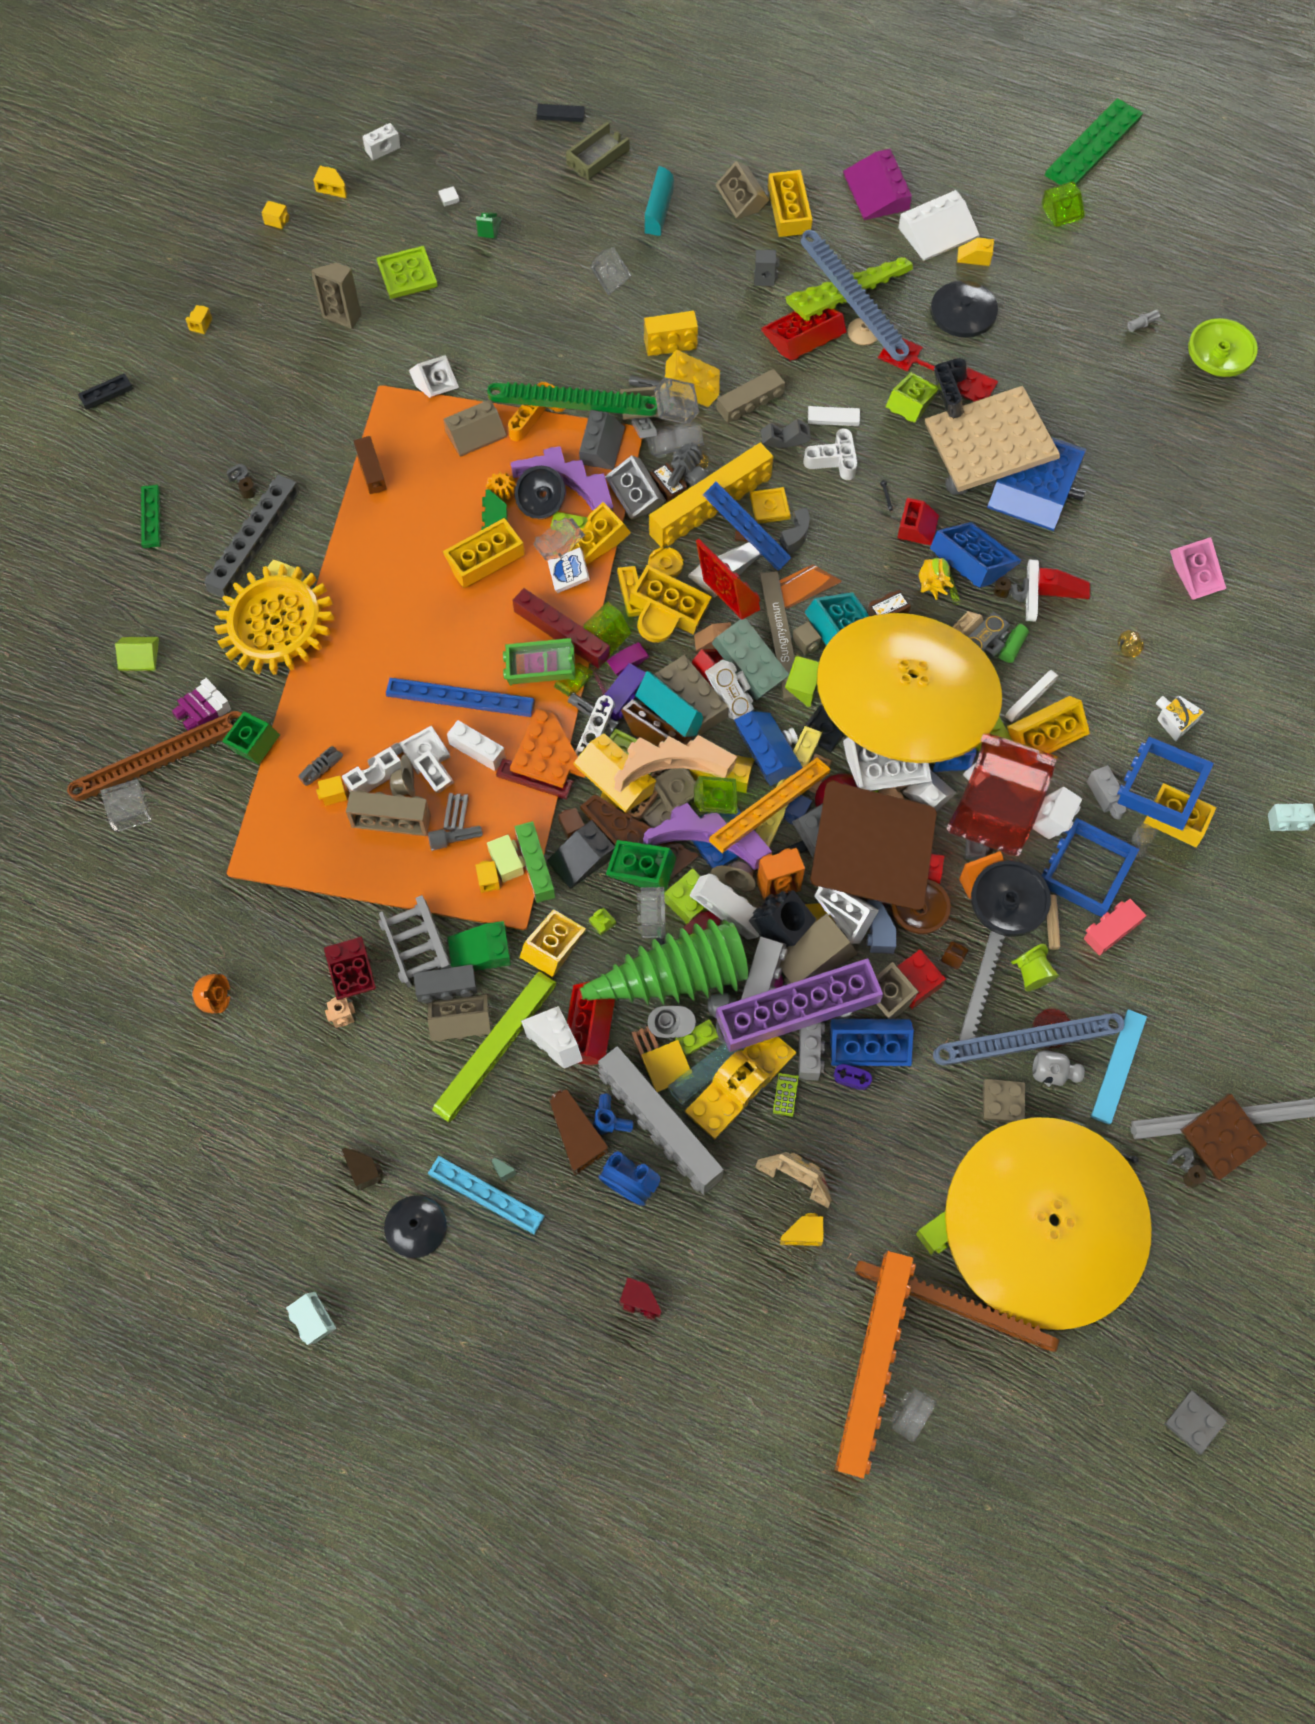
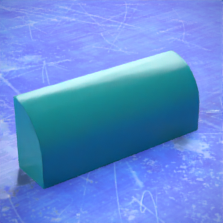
[645,166,674,236]
[635,671,703,737]

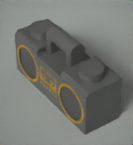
[968,612,1010,658]

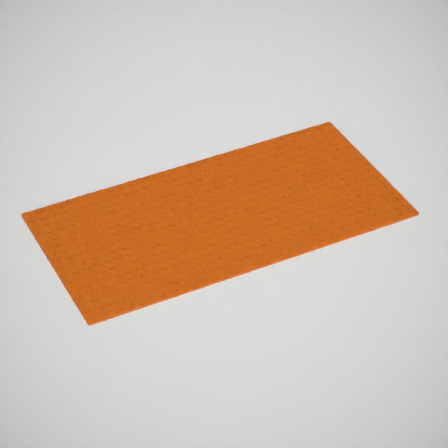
[227,385,643,930]

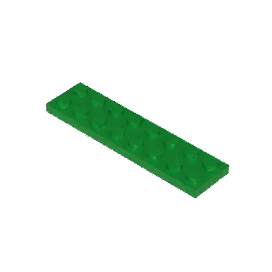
[1044,98,1143,191]

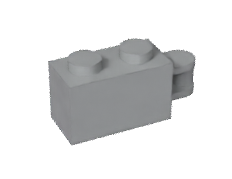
[1086,765,1126,819]

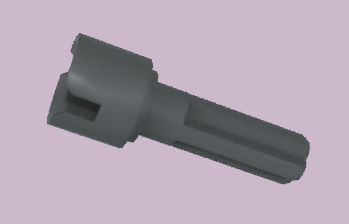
[428,826,483,851]

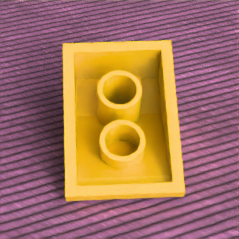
[520,909,586,977]

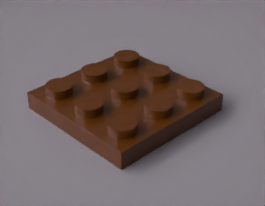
[1180,1093,1268,1181]

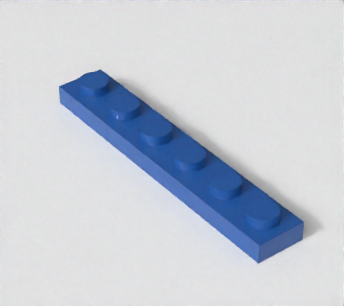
[703,481,791,571]

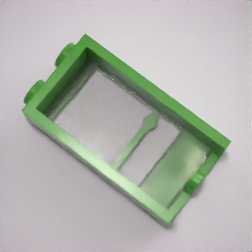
[503,638,575,686]

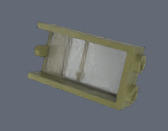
[566,122,630,181]

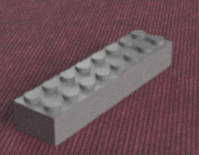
[598,1046,724,1195]

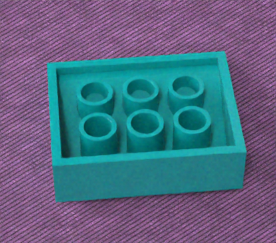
[804,592,869,646]

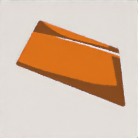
[780,564,842,609]

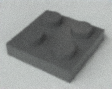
[1164,1390,1227,1455]

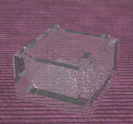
[654,377,699,425]
[533,518,585,560]
[100,779,152,832]
[637,887,665,938]

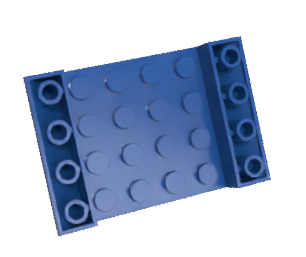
[987,437,1086,531]

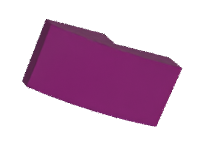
[607,642,649,676]

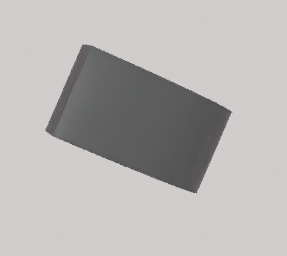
[761,419,811,448]
[780,507,810,555]

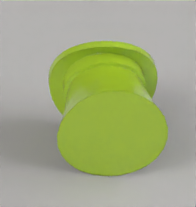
[1011,944,1059,991]

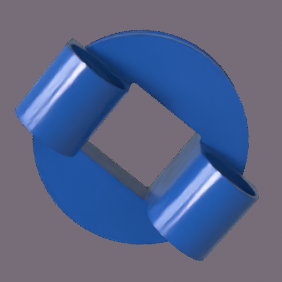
[598,1152,660,1206]

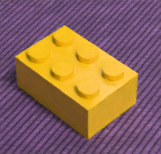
[644,311,698,356]
[664,350,720,407]
[1143,783,1217,847]

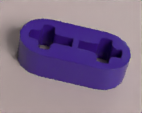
[833,1064,872,1090]

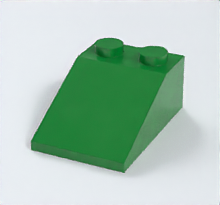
[606,840,676,892]
[448,921,511,971]

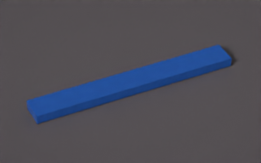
[386,678,535,717]

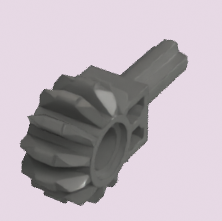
[667,442,703,488]

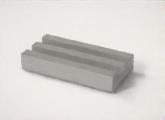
[443,793,468,831]

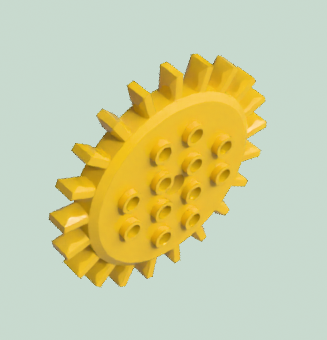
[214,564,334,675]

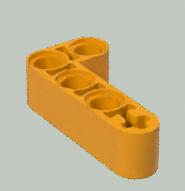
[508,382,565,441]

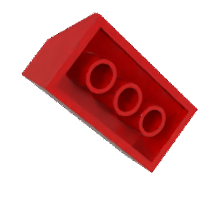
[567,982,615,1065]

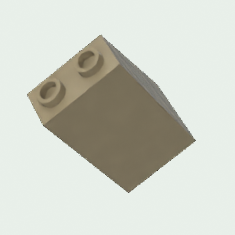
[780,914,857,985]

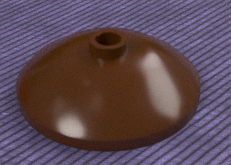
[892,879,951,934]

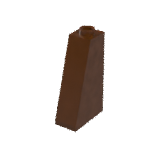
[550,1089,609,1175]

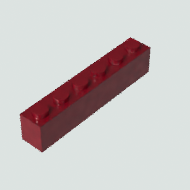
[512,588,610,669]

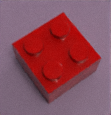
[897,949,946,1009]

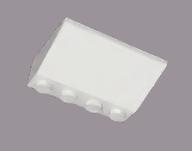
[898,190,979,261]
[843,737,932,791]

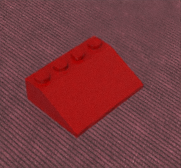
[761,308,846,360]
[696,539,761,620]

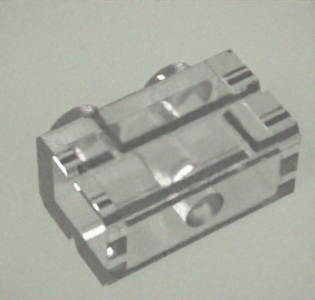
[890,1388,937,1443]

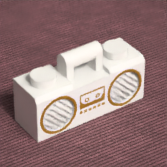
[705,660,754,719]

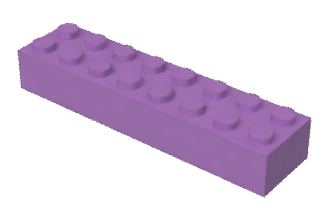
[716,959,883,1052]

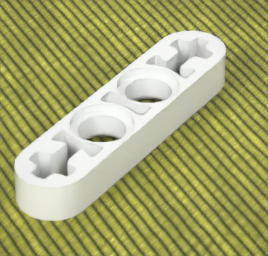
[1026,559,1039,622]
[1005,670,1059,723]
[575,695,615,757]

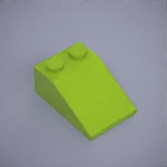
[886,372,939,422]

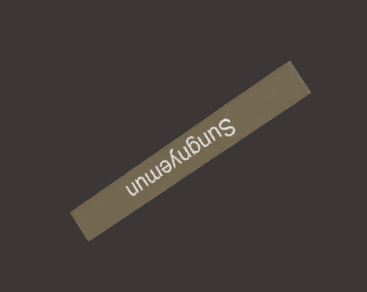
[760,571,798,701]

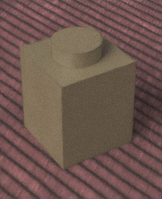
[792,622,821,655]

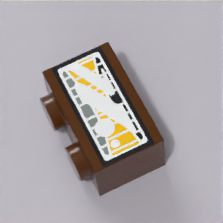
[650,463,688,503]
[867,590,911,616]

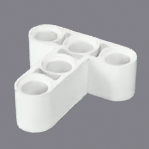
[803,429,857,480]

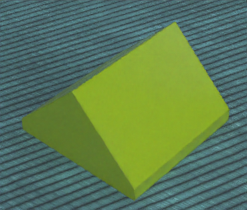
[115,637,159,671]
[785,656,819,707]

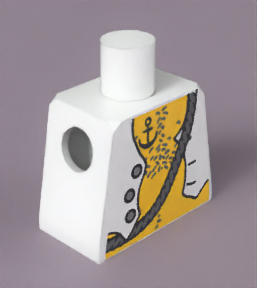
[1156,696,1204,741]

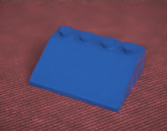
[930,522,1021,588]

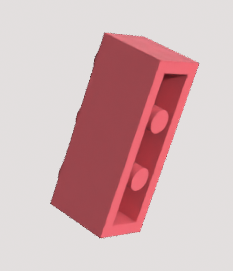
[1084,899,1147,956]

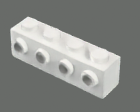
[690,874,759,939]

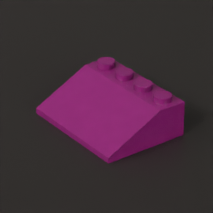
[843,149,912,220]

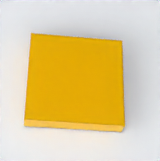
[750,487,791,524]
[641,1040,693,1092]

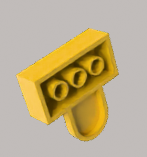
[629,565,712,642]

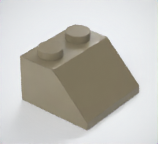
[876,962,919,1019]

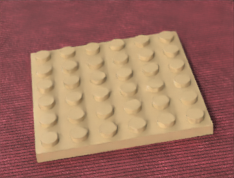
[924,386,1060,492]

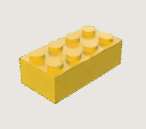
[768,170,812,237]

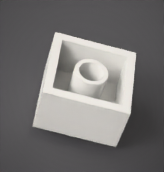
[1031,787,1082,839]

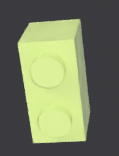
[487,835,525,883]

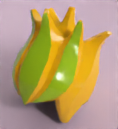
[918,558,954,600]

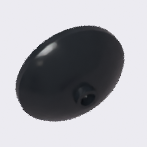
[515,465,566,519]
[384,1195,447,1258]

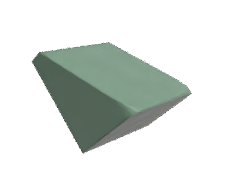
[492,1158,516,1182]

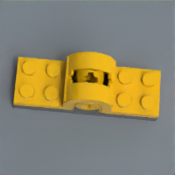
[685,1037,796,1142]

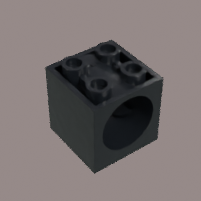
[749,890,816,947]

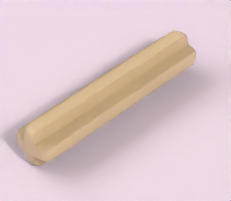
[1047,894,1060,950]

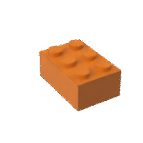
[756,848,805,903]

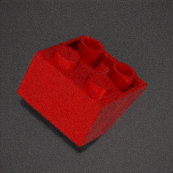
[897,498,939,546]

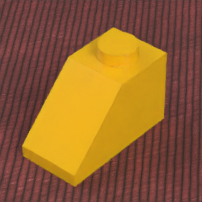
[313,166,347,198]
[957,238,994,266]
[780,1213,823,1246]

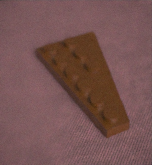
[580,795,699,893]

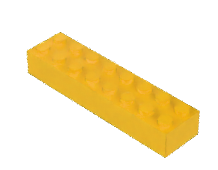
[649,443,773,547]

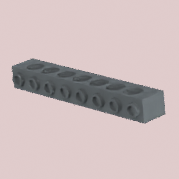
[204,475,299,598]

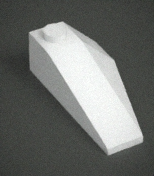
[688,542,761,598]

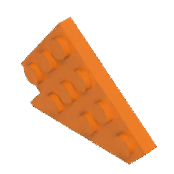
[510,708,585,788]

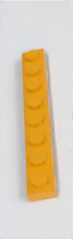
[709,758,830,853]

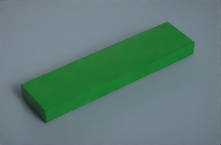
[141,485,161,548]

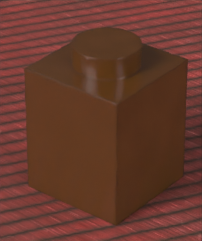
[558,808,584,840]

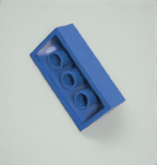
[734,711,803,786]
[830,1019,914,1066]

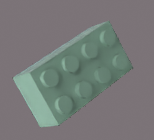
[712,618,789,701]

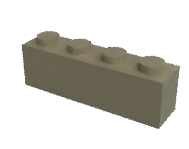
[716,369,785,423]

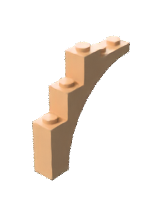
[614,735,737,793]

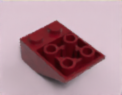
[324,937,376,1001]

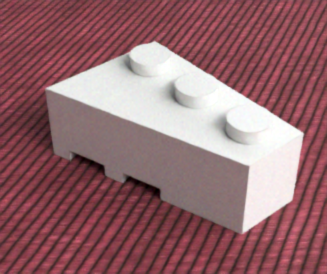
[814,887,879,944]
[522,1006,583,1068]

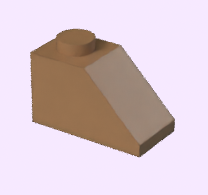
[694,622,731,652]

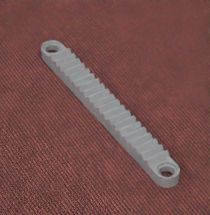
[958,931,1005,1041]

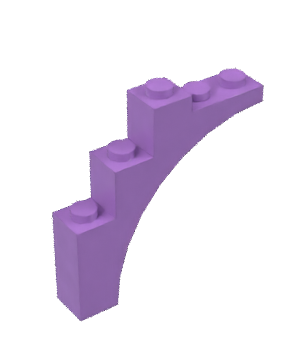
[511,446,614,513]
[643,803,772,870]

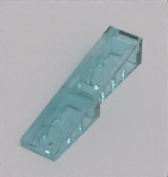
[668,1042,738,1105]

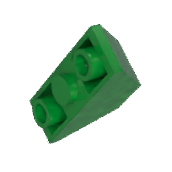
[476,212,501,238]
[481,489,508,530]

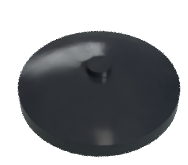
[931,281,998,338]
[971,861,1051,937]

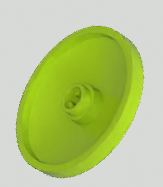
[1188,318,1258,377]

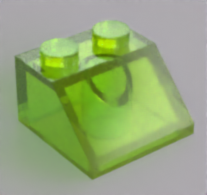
[1041,181,1085,227]
[583,601,631,655]
[694,776,738,814]

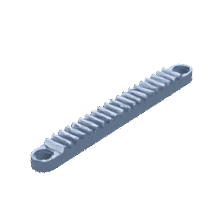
[801,230,909,361]
[933,1013,1124,1066]

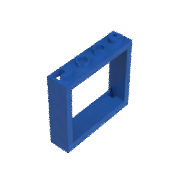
[1117,737,1214,831]
[1041,818,1140,917]

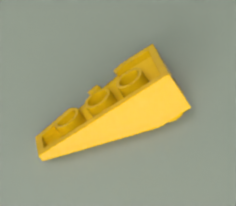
[566,502,631,565]

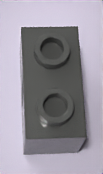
[754,250,779,286]

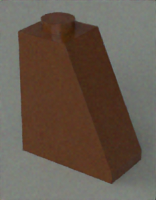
[353,436,387,494]

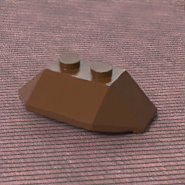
[621,699,693,747]

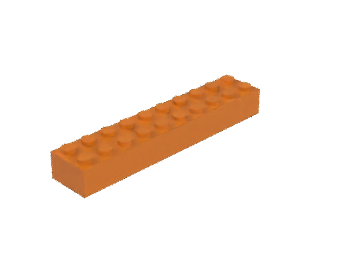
[835,1251,916,1479]

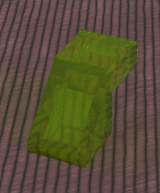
[554,663,594,696]

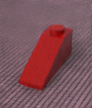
[1038,568,1090,599]

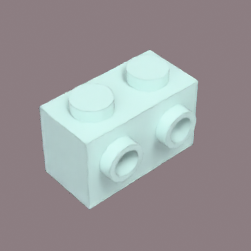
[1268,804,1315,831]
[286,1292,336,1345]

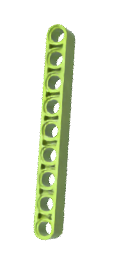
[432,971,556,1122]

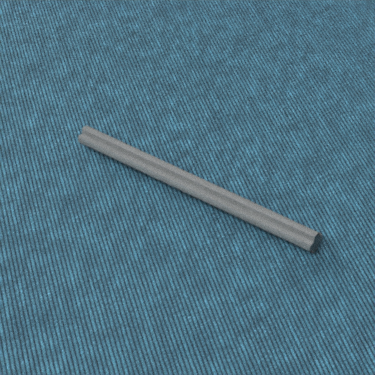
[1130,1098,1315,1139]

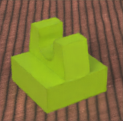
[589,907,616,935]

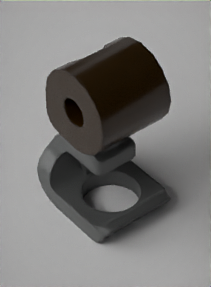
[227,464,256,499]
[993,577,1029,602]
[1167,1147,1206,1187]

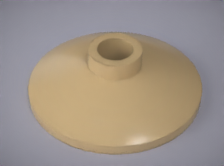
[847,318,878,345]

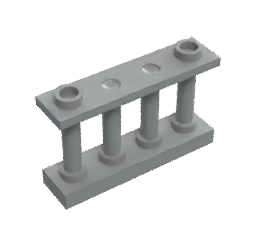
[378,895,452,987]

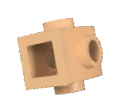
[325,997,356,1028]

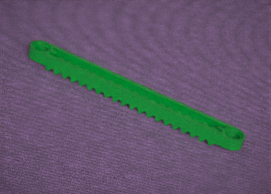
[487,382,659,416]

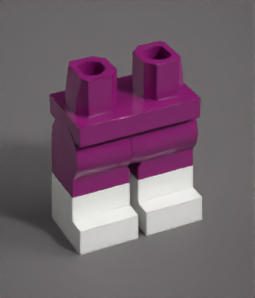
[172,678,231,731]

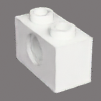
[363,123,401,161]
[414,750,454,793]

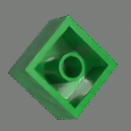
[222,711,280,765]

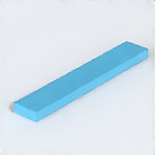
[1090,1009,1147,1125]
[428,1156,545,1235]

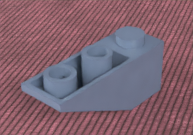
[867,898,896,954]

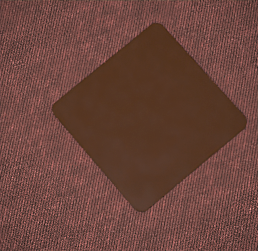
[810,782,937,910]

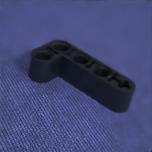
[934,358,967,418]

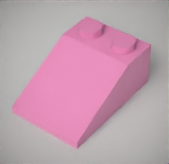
[1170,537,1226,600]

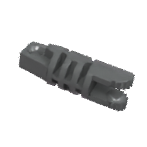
[298,746,343,786]

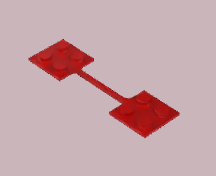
[878,338,998,402]

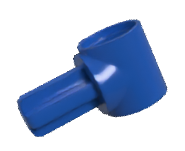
[592,1093,633,1135]

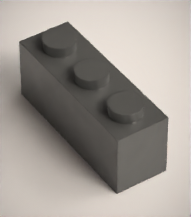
[413,965,477,1003]

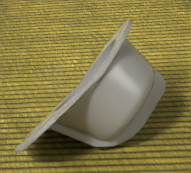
[647,1006,696,1038]

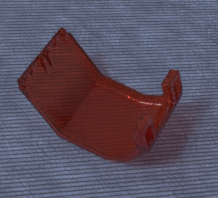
[947,733,1058,856]

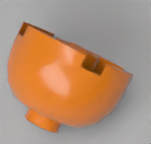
[192,974,230,1014]

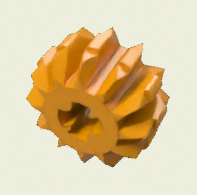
[486,472,516,501]

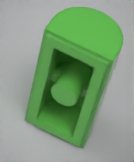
[998,624,1029,663]

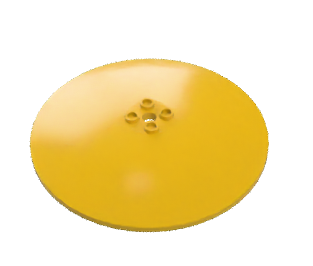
[817,613,1002,763]
[945,1118,1152,1330]

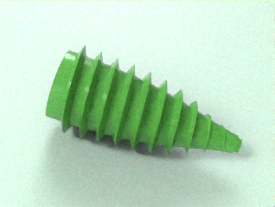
[580,919,748,1005]

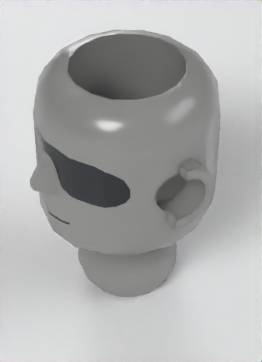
[1032,1050,1085,1087]

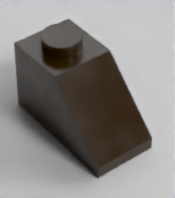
[341,1147,383,1191]

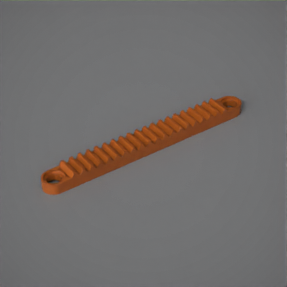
[67,711,242,801]
[854,1261,1060,1352]

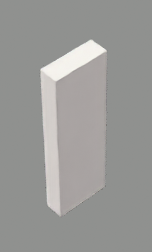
[808,406,860,426]

